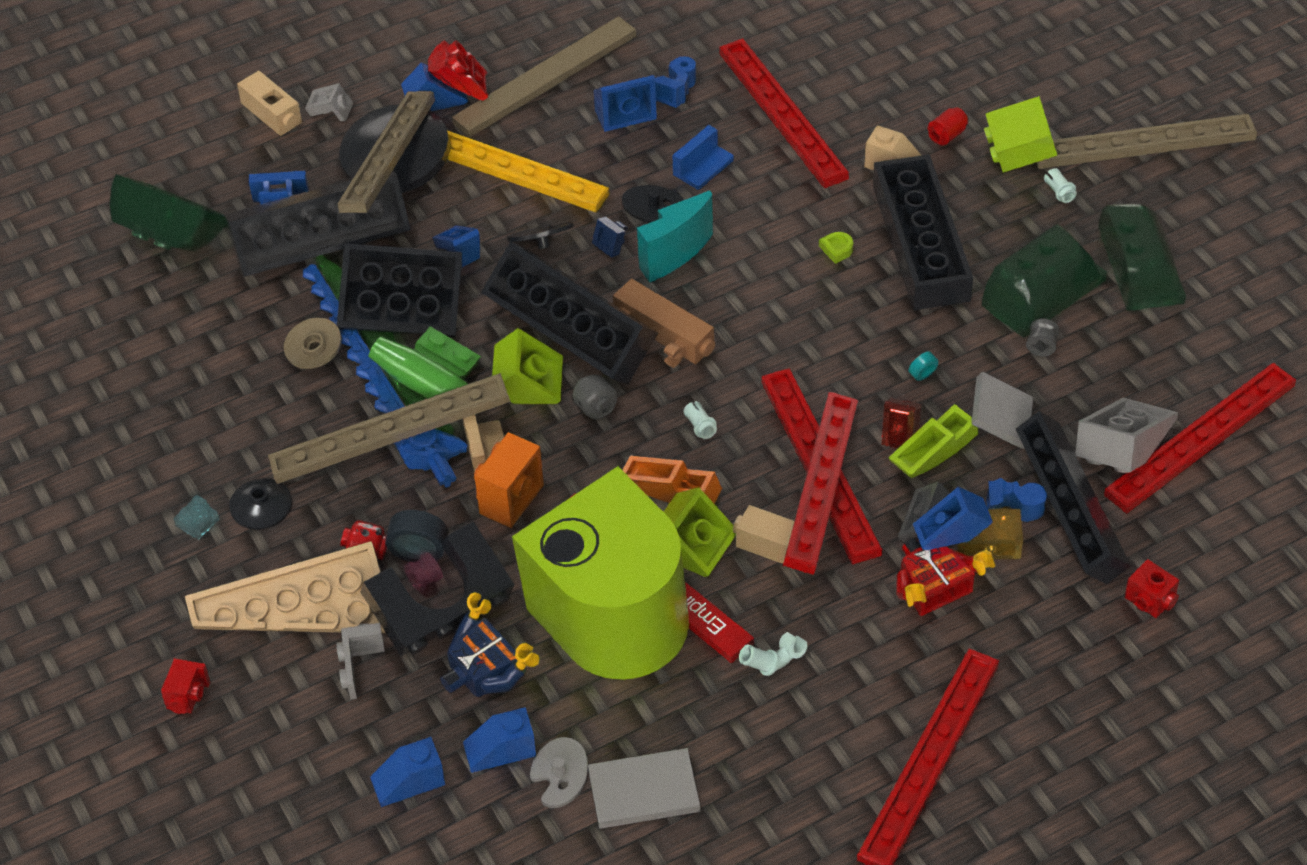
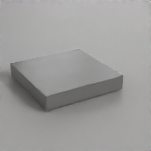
[971,372,1033,449]

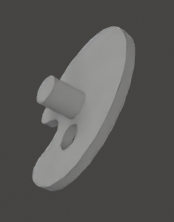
[530,737,588,808]

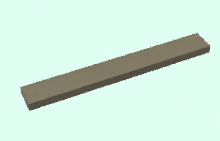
[452,16,636,138]
[338,91,435,213]
[1036,114,1257,169]
[268,373,510,484]

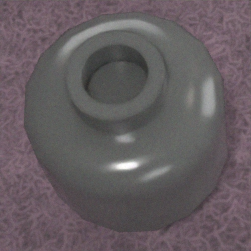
[572,374,617,419]

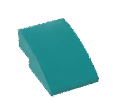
[637,190,713,283]

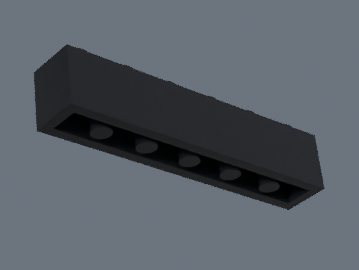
[1016,411,1131,584]

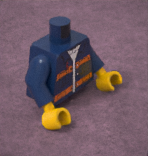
[440,592,539,697]

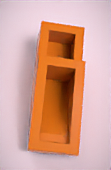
[623,456,722,504]

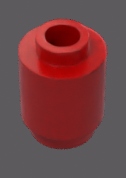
[928,107,968,146]

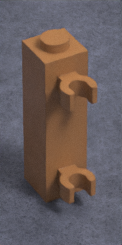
[613,278,715,368]

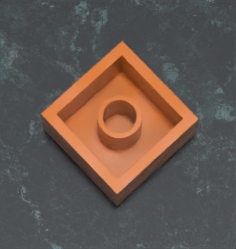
[474,432,544,528]

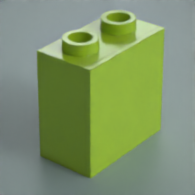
[984,96,1058,173]

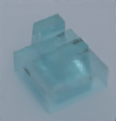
[173,495,219,540]

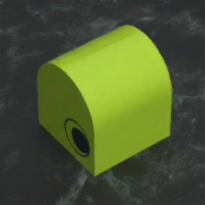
[512,466,689,680]

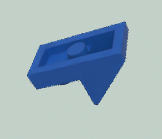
[432,225,480,267]

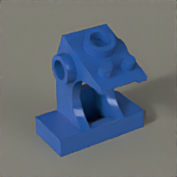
[249,171,309,205]

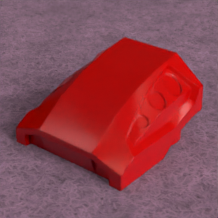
[428,40,489,101]

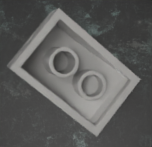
[1075,398,1178,473]

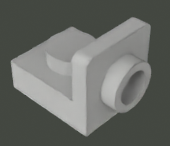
[305,83,353,121]

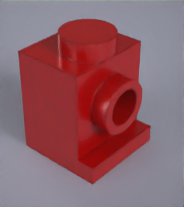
[161,658,211,714]

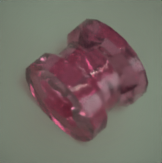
[404,552,443,592]

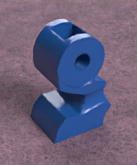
[655,56,696,108]
[986,478,1047,522]

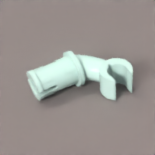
[739,632,807,676]

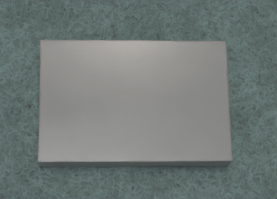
[588,748,700,829]

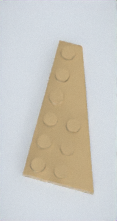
[185,541,386,634]

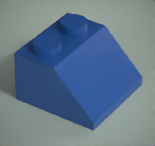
[594,75,657,132]

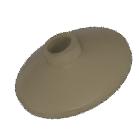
[284,318,342,369]

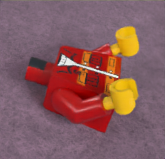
[896,538,996,617]

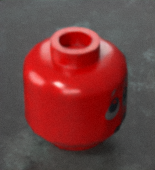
[340,520,387,560]

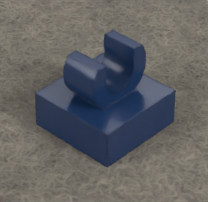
[592,216,628,257]

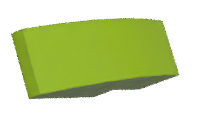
[889,404,979,478]

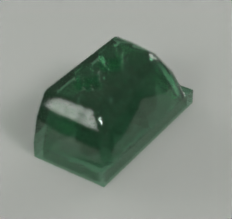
[109,174,228,252]
[1098,204,1186,311]
[982,224,1107,338]

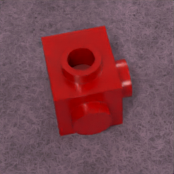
[1124,559,1179,618]

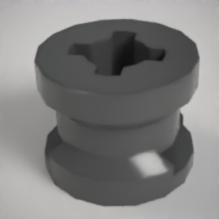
[1026,319,1060,357]

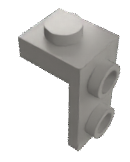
[336,623,385,700]

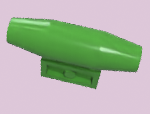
[368,326,481,415]

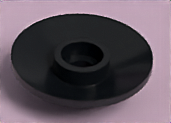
[229,478,292,530]

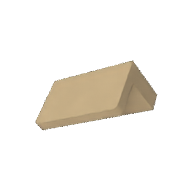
[463,414,504,473]

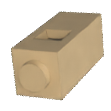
[237,71,302,136]
[733,505,794,564]

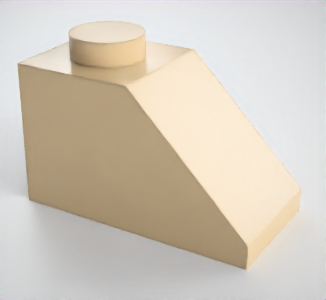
[865,125,921,170]

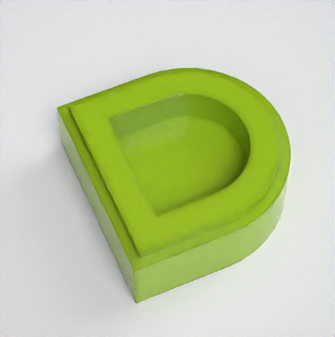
[819,232,853,264]

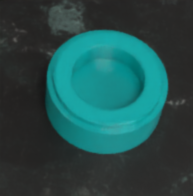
[908,351,939,381]

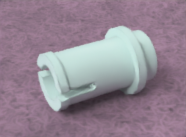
[1044,168,1077,203]
[683,401,717,439]

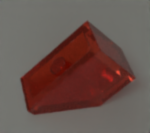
[881,398,921,448]

